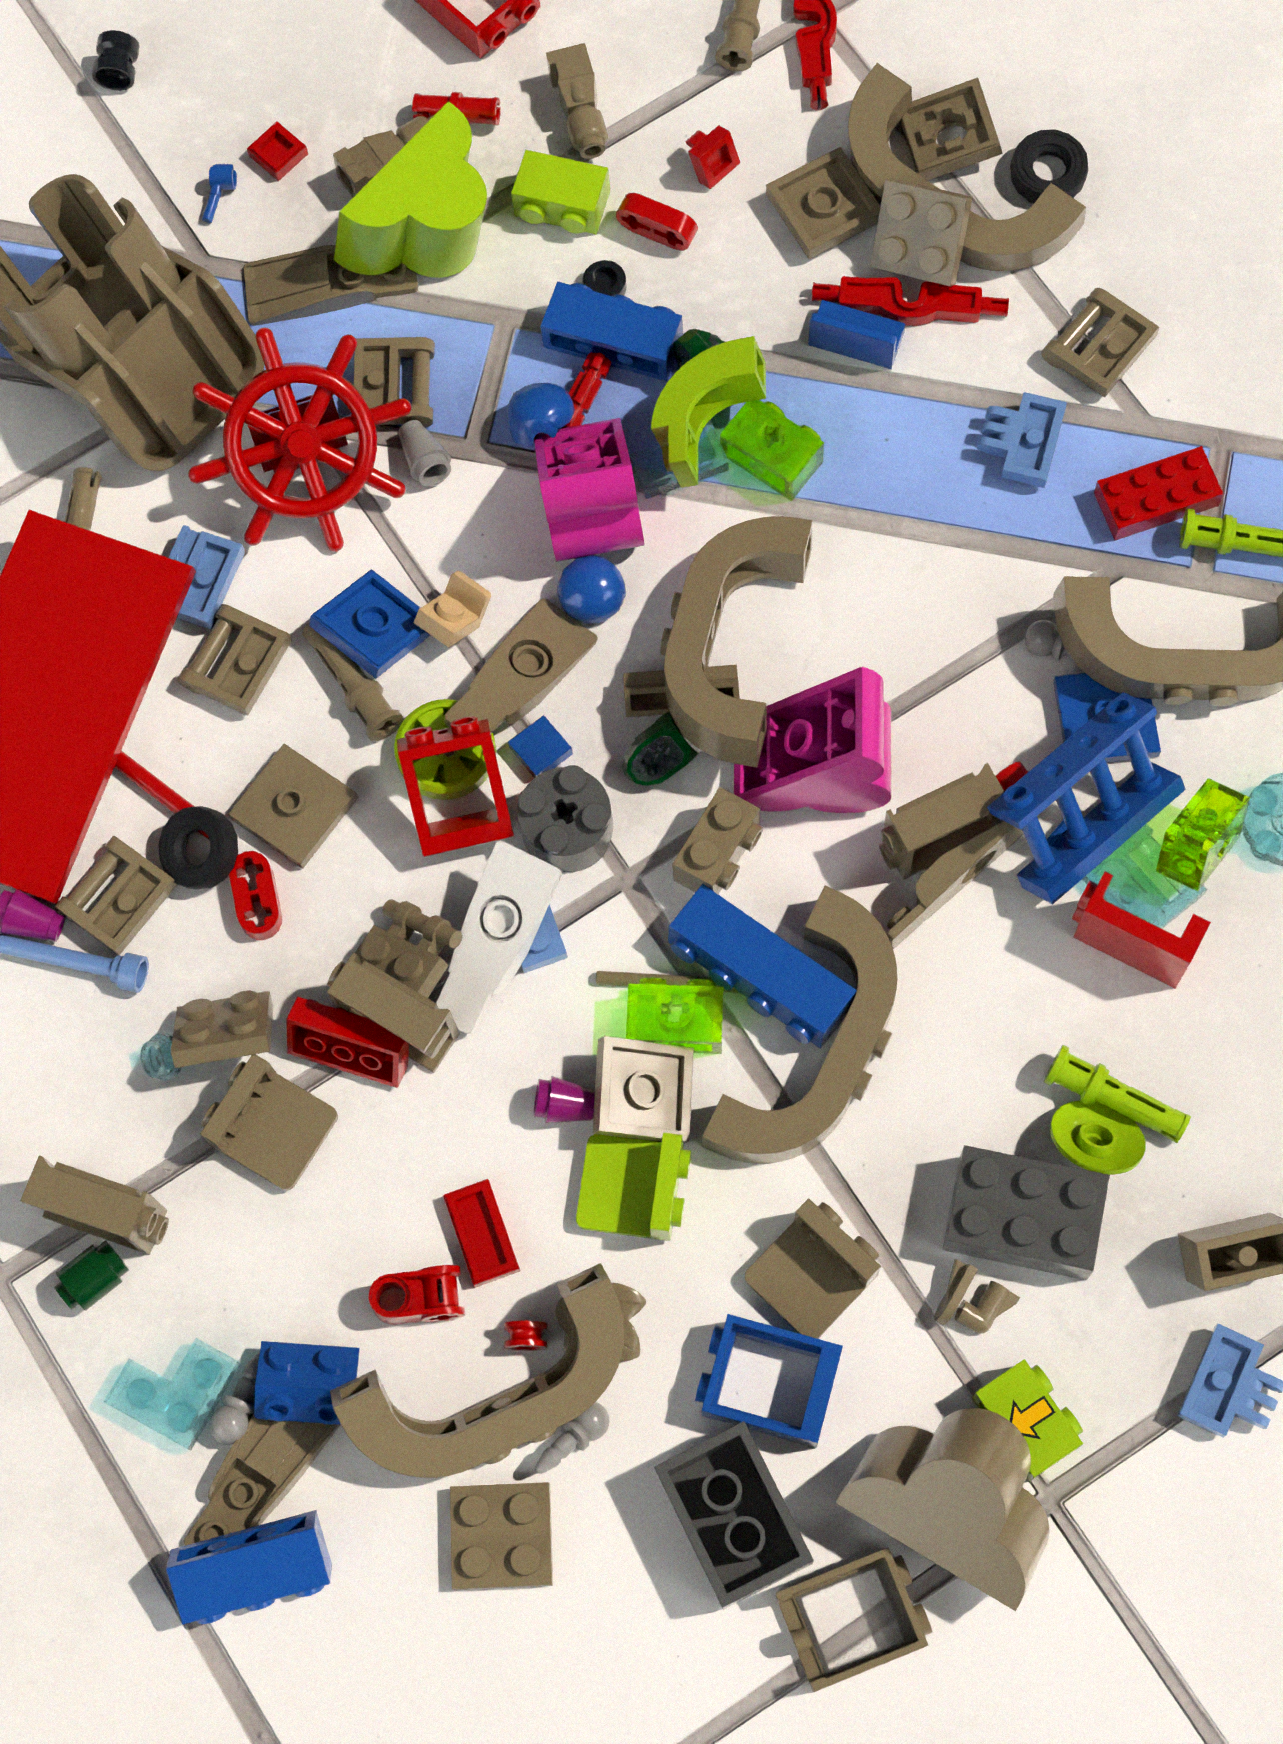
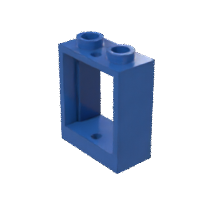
[695,1314,843,1448]

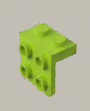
[576,1133,691,1241]

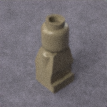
[546,43,608,159]
[333,115,434,198]

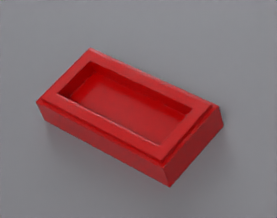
[443,1179,521,1288]

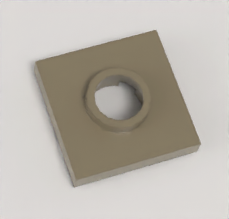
[901,77,1003,180]

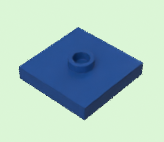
[309,569,430,679]
[1053,673,1161,763]

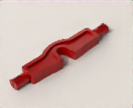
[793,0,837,110]
[812,276,1009,326]

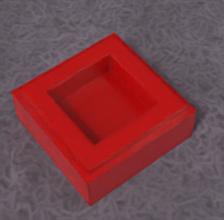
[247,121,308,181]

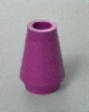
[0,889,66,942]
[533,1076,595,1123]

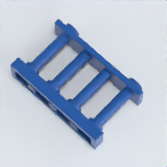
[987,692,1186,905]

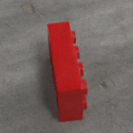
[1094,446,1223,541]
[286,997,409,1088]

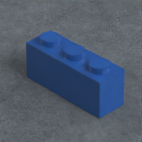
[540,281,683,382]
[166,1510,332,1625]

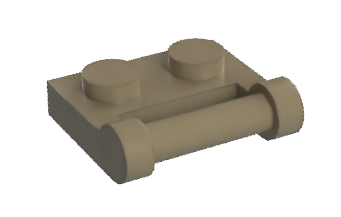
[1041,288,1159,397]
[354,337,435,428]
[177,604,292,716]
[54,836,178,955]

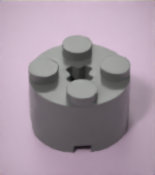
[518,765,613,872]

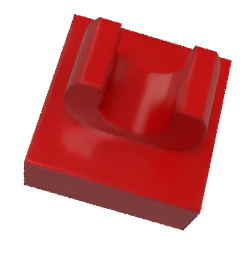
[685,125,740,189]

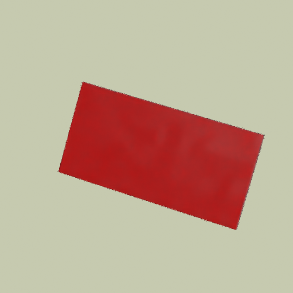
[0,510,196,905]

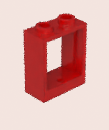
[414,0,541,59]
[397,716,514,857]

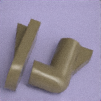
[934,1259,1020,1334]

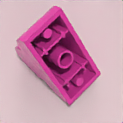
[534,418,645,562]
[734,666,891,813]

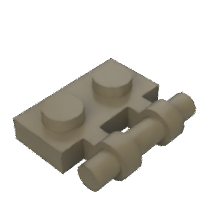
[355,899,462,998]

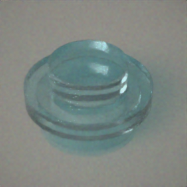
[140,1033,182,1081]

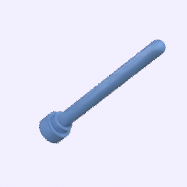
[0,934,149,993]

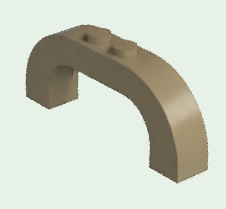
[848,63,1086,271]
[660,516,813,768]
[1053,576,1283,706]
[702,885,898,1164]
[330,1263,625,1478]

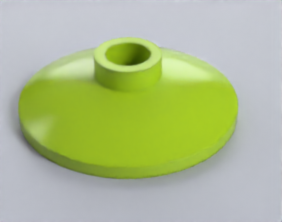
[1050,1100,1146,1175]

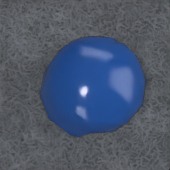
[507,383,575,447]
[557,555,626,624]

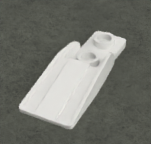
[436,841,562,1034]

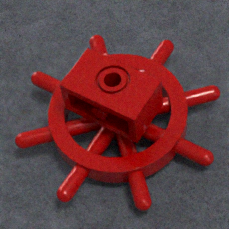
[188,327,412,552]

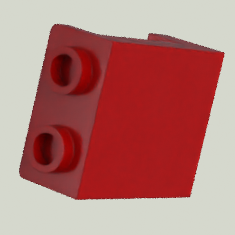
[1072,871,1211,989]

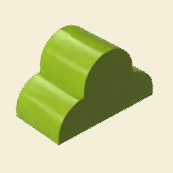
[334,101,487,278]

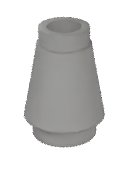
[398,420,451,486]

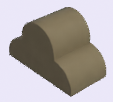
[835,1408,1050,1612]

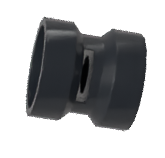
[92,30,140,91]

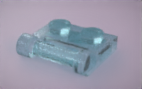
[1082,823,1207,929]

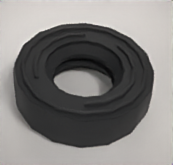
[1010,129,1088,203]
[158,806,238,890]

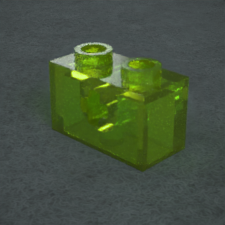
[720,400,824,501]
[1156,778,1251,892]
[626,978,724,1054]

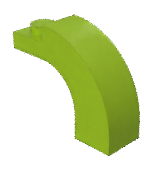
[651,336,766,488]

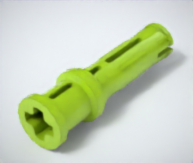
[1179,508,1283,557]
[1044,1044,1191,1143]

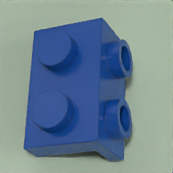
[254,1341,360,1425]

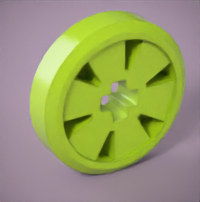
[394,699,496,800]

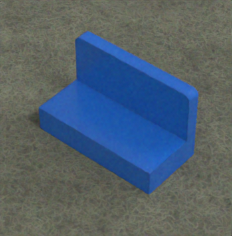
[808,300,905,369]

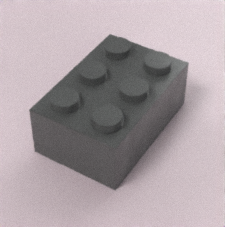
[942,1145,1110,1280]
[654,1421,814,1610]

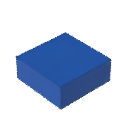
[508,715,573,778]

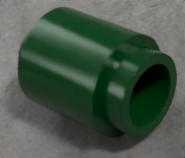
[54,1240,129,1311]

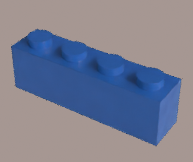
[668,884,857,1049]

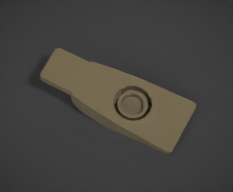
[244,245,418,326]
[444,598,598,746]
[886,821,1024,949]
[184,1415,340,1546]

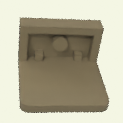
[200,1054,338,1191]
[745,1198,881,1339]

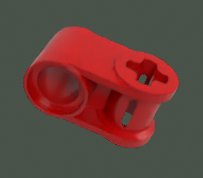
[368,1265,465,1325]

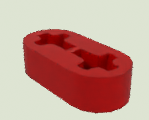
[615,193,698,251]
[229,851,282,940]

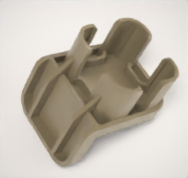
[0,174,264,471]

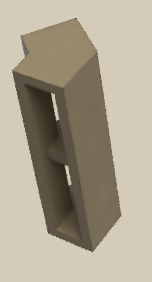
[623,664,740,717]

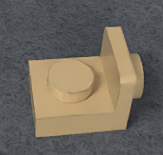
[414,571,491,648]

